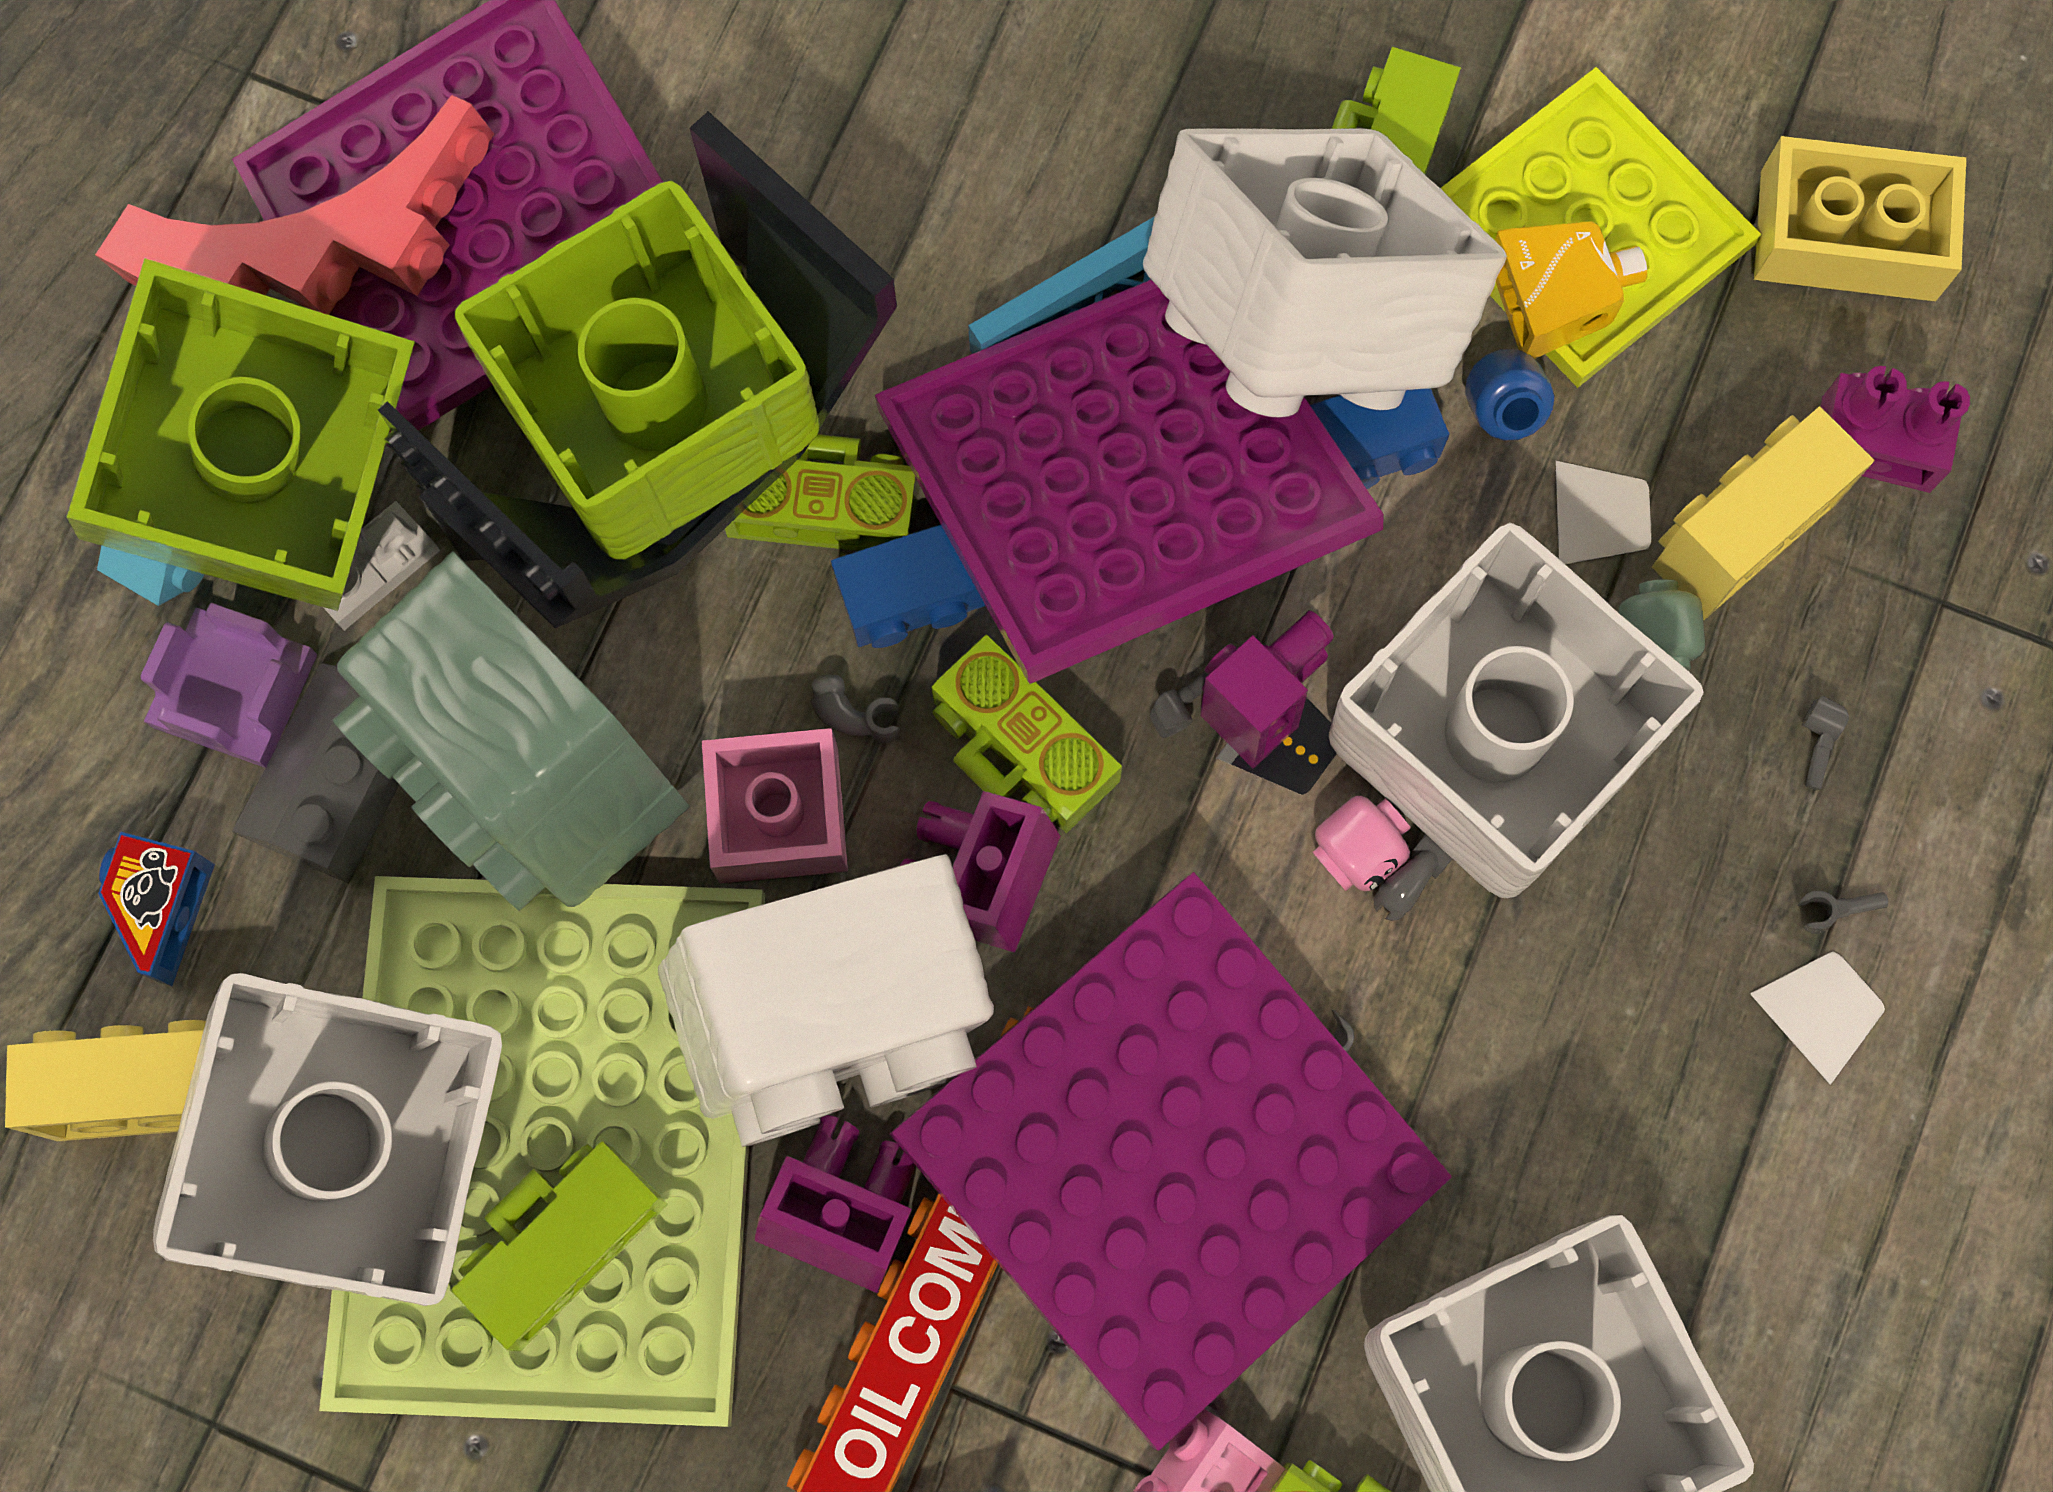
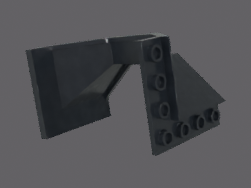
[378,111,897,628]

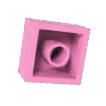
[702,728,848,884]

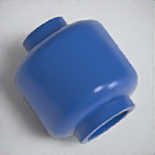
[1465,348,1555,441]

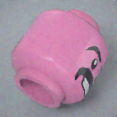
[1313,796,1411,891]

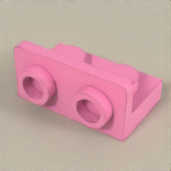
[1133,1409,1285,1492]

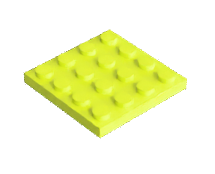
[1441,67,1762,388]

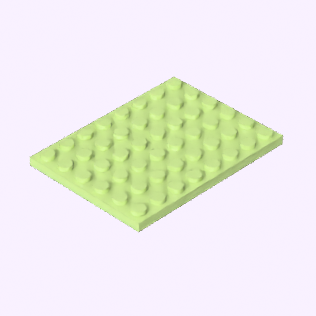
[319,876,765,1427]

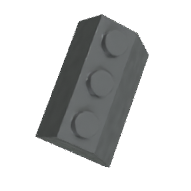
[232,663,399,884]

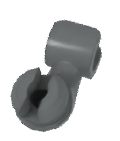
[811,675,901,743]
[1373,835,1452,921]

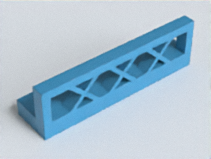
[968,216,1155,354]

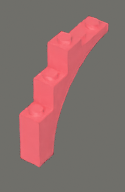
[95,95,494,315]

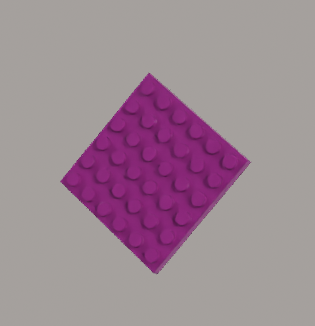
[232,0,663,448]
[875,280,1384,684]
[889,872,1452,1451]

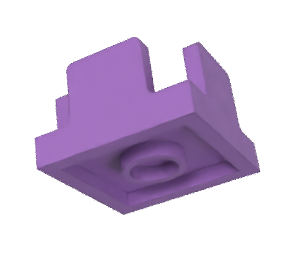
[141,603,317,768]

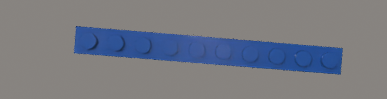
[831,388,1450,648]

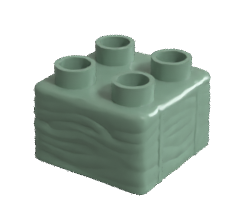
[332,551,690,911]

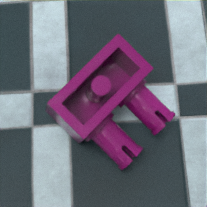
[1820,366,1970,493]
[1200,610,1334,768]
[900,791,1061,953]
[754,1115,917,1293]

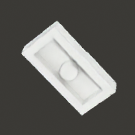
[323,501,440,631]

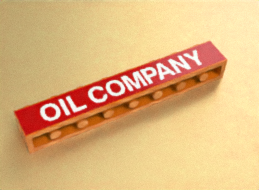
[786,1006,1034,1492]

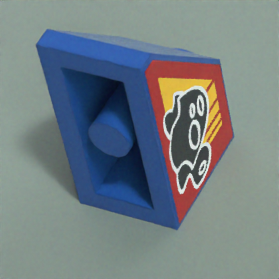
[98,832,215,986]

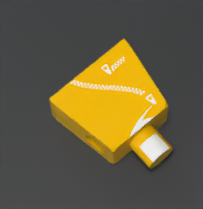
[1495,221,1647,359]

